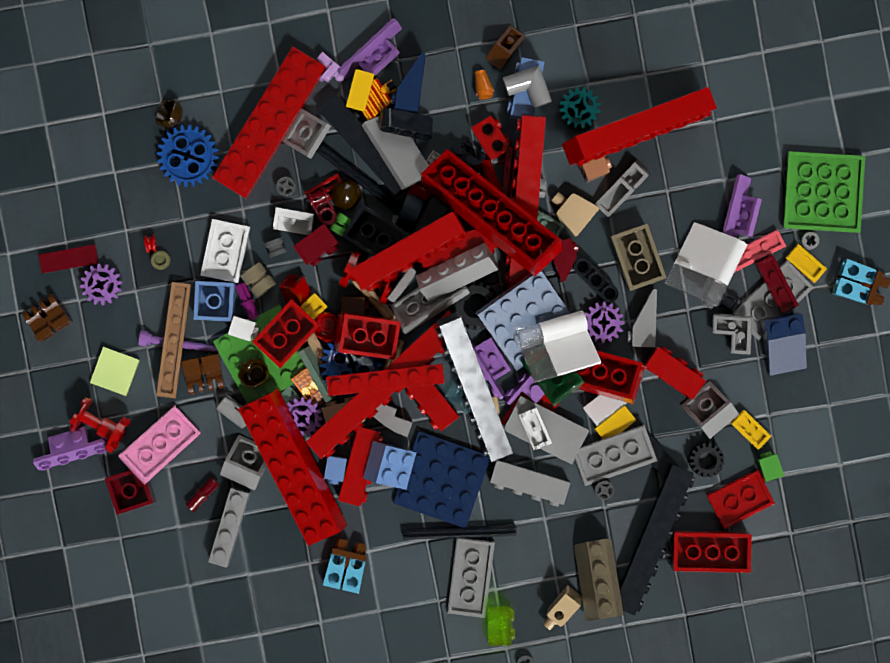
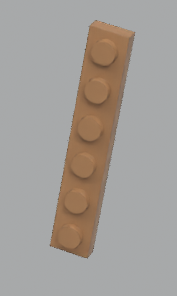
[156,282,191,399]

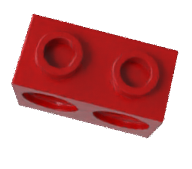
[471,116,512,161]

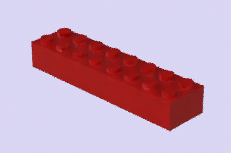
[212,47,327,199]
[561,87,717,167]
[420,149,562,276]
[238,389,347,546]

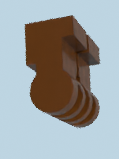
[22,293,73,343]
[181,353,225,395]

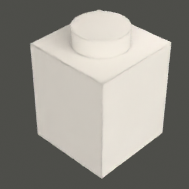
[228,316,259,341]

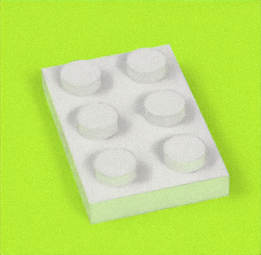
[201,219,250,283]

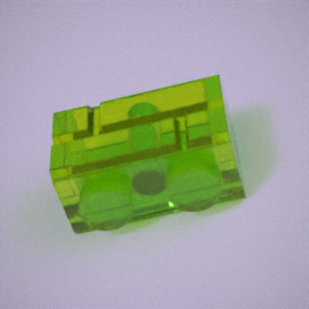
[487,604,515,646]

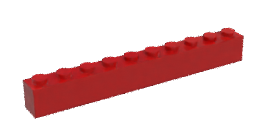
[505,114,546,289]
[306,311,452,459]

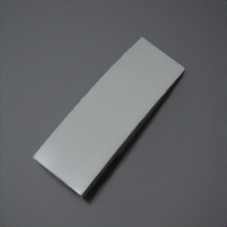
[595,160,650,217]
[373,404,413,437]

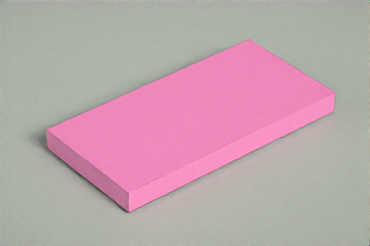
[118,405,201,485]

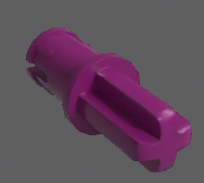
[236,282,259,321]

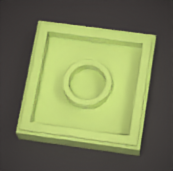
[90,347,140,396]

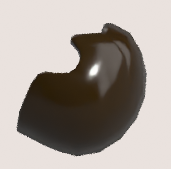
[156,99,183,128]
[331,180,362,209]
[238,359,269,388]

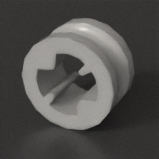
[801,232,819,250]

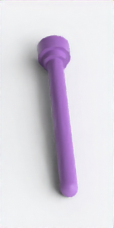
[138,330,219,353]

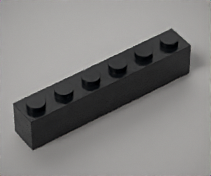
[318,94,402,196]

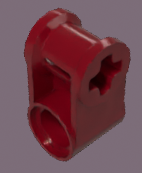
[306,186,336,225]

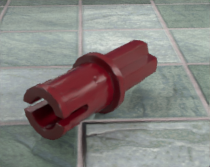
[185,478,219,512]

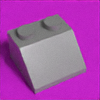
[681,381,739,439]
[220,435,267,490]

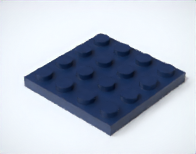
[394,431,490,528]

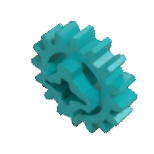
[559,87,601,129]

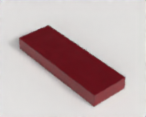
[38,244,99,274]
[755,254,799,314]

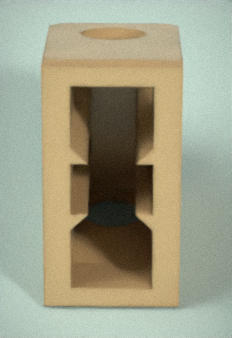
[551,192,600,237]
[543,585,582,630]

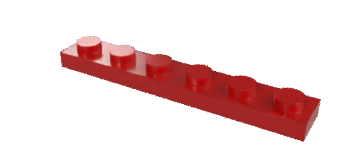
[326,364,445,396]

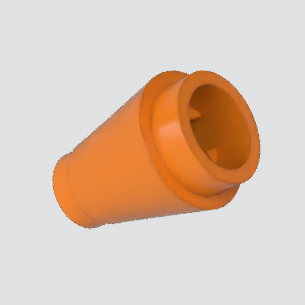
[474,70,494,100]

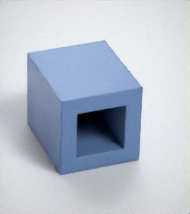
[324,455,347,484]

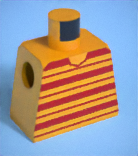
[349,79,397,121]

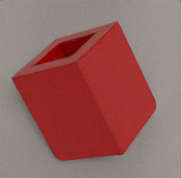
[279,274,311,306]

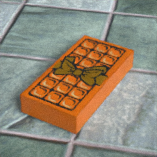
[291,367,325,406]

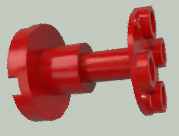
[339,250,399,304]
[70,397,131,454]

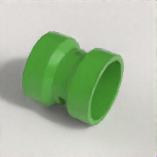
[329,212,352,237]

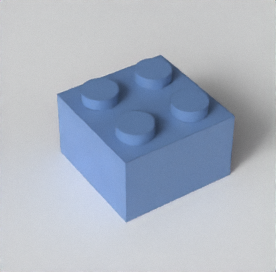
[193,281,236,322]
[363,441,416,490]

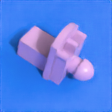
[316,52,344,82]

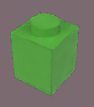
[756,451,784,482]

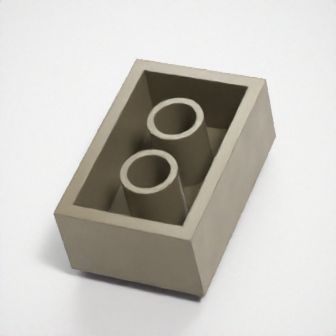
[609,223,667,291]

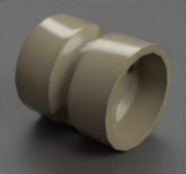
[240,262,276,298]

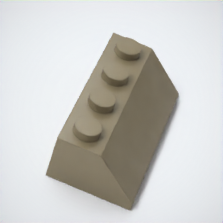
[574,539,624,621]

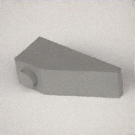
[627,289,657,347]

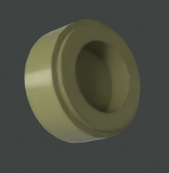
[151,251,171,270]

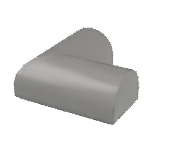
[502,65,552,108]
[713,313,752,355]

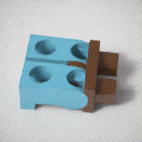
[831,259,890,305]
[323,538,367,594]

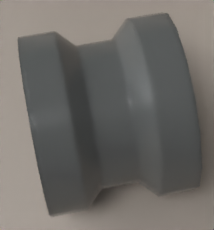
[276,177,296,197]
[264,237,287,258]
[594,480,614,500]

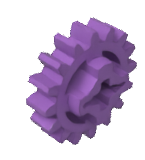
[80,264,123,305]
[584,302,625,343]
[287,396,323,437]

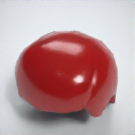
[315,312,339,342]

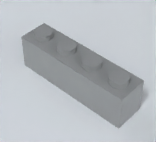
[416,243,498,302]
[490,460,570,507]
[208,487,251,568]

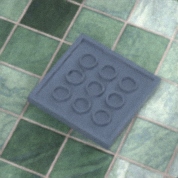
[476,271,570,371]

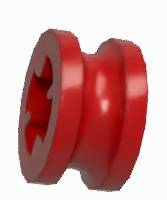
[144,235,157,253]

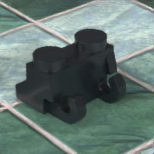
[450,141,486,173]

